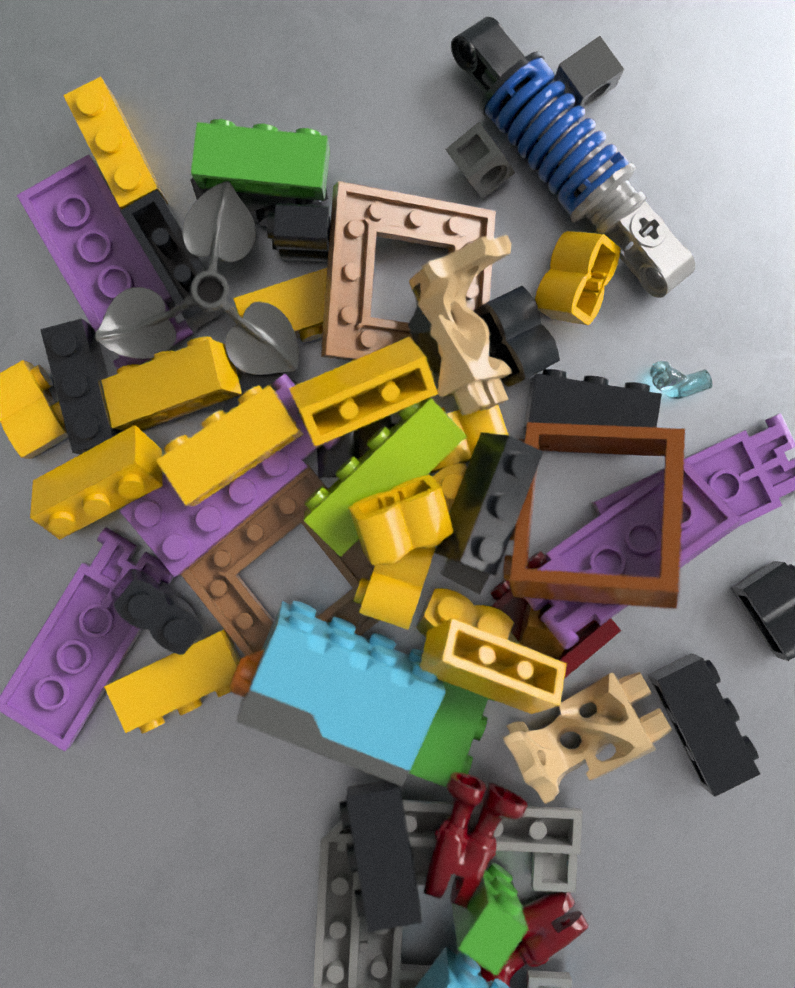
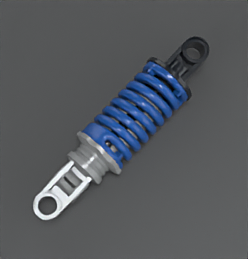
[451,17,695,298]

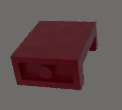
[487,550,622,679]

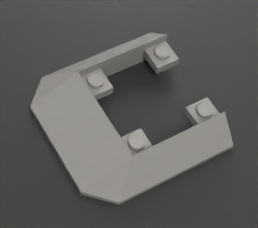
[313,800,582,988]

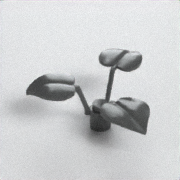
[95,181,299,375]

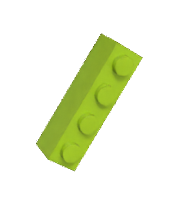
[303,397,467,557]

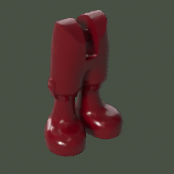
[423,772,527,908]
[474,892,589,987]

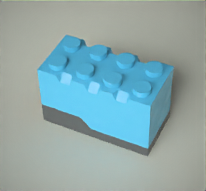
[229,601,446,786]

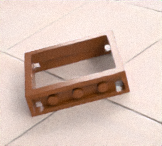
[503,422,685,609]

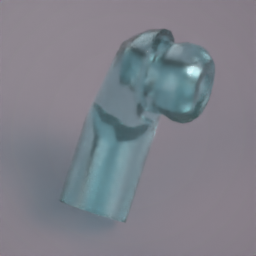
[650,361,713,399]

